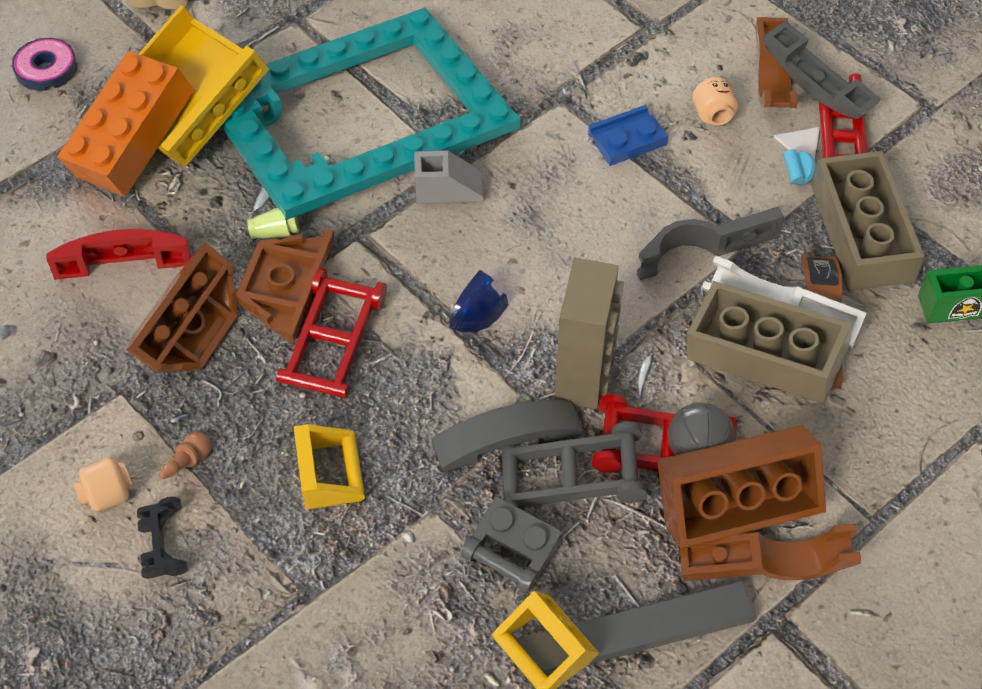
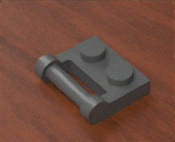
[461,496,563,593]

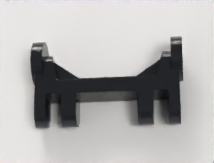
[137,497,188,579]

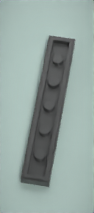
[515,581,756,681]

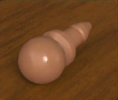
[159,432,212,479]

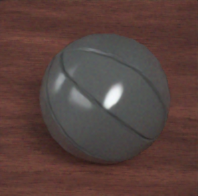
[668,402,734,456]

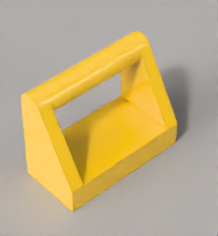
[294,424,365,510]
[492,591,599,689]

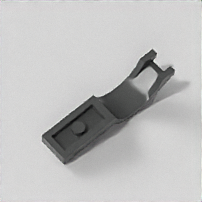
[637,207,784,280]

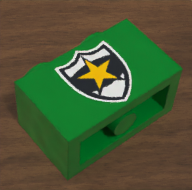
[918,265,982,324]

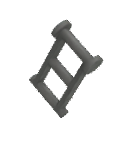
[502,422,647,508]

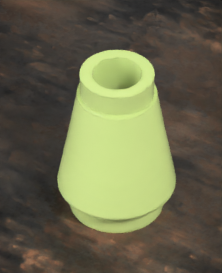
[247,208,300,239]

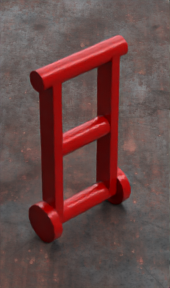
[276,268,387,399]
[591,394,737,473]

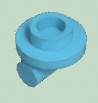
[783,149,815,185]

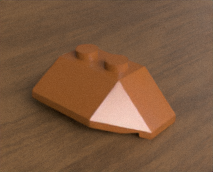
[126,243,238,372]

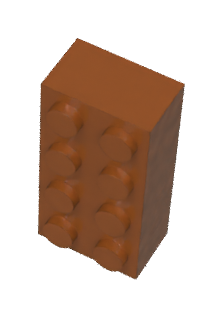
[657,425,826,548]

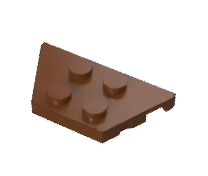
[236,229,335,343]

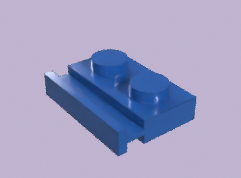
[588,105,668,166]

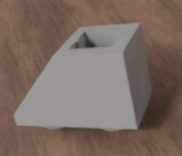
[414,150,483,204]

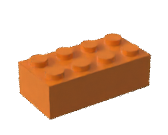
[57,51,195,197]

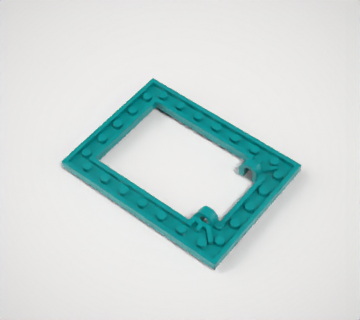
[221,8,521,220]

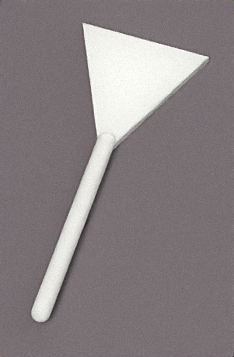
[774,127,820,168]

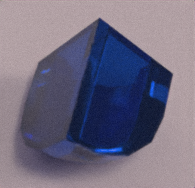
[449,270,509,332]

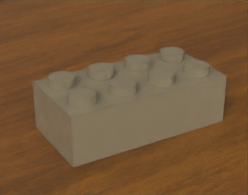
[811,151,925,291]
[554,257,624,409]
[686,281,852,404]

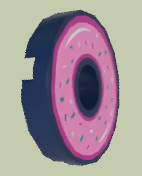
[12,38,77,91]

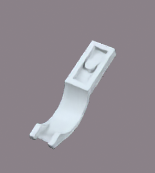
[702,256,867,348]

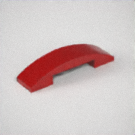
[46,229,191,280]

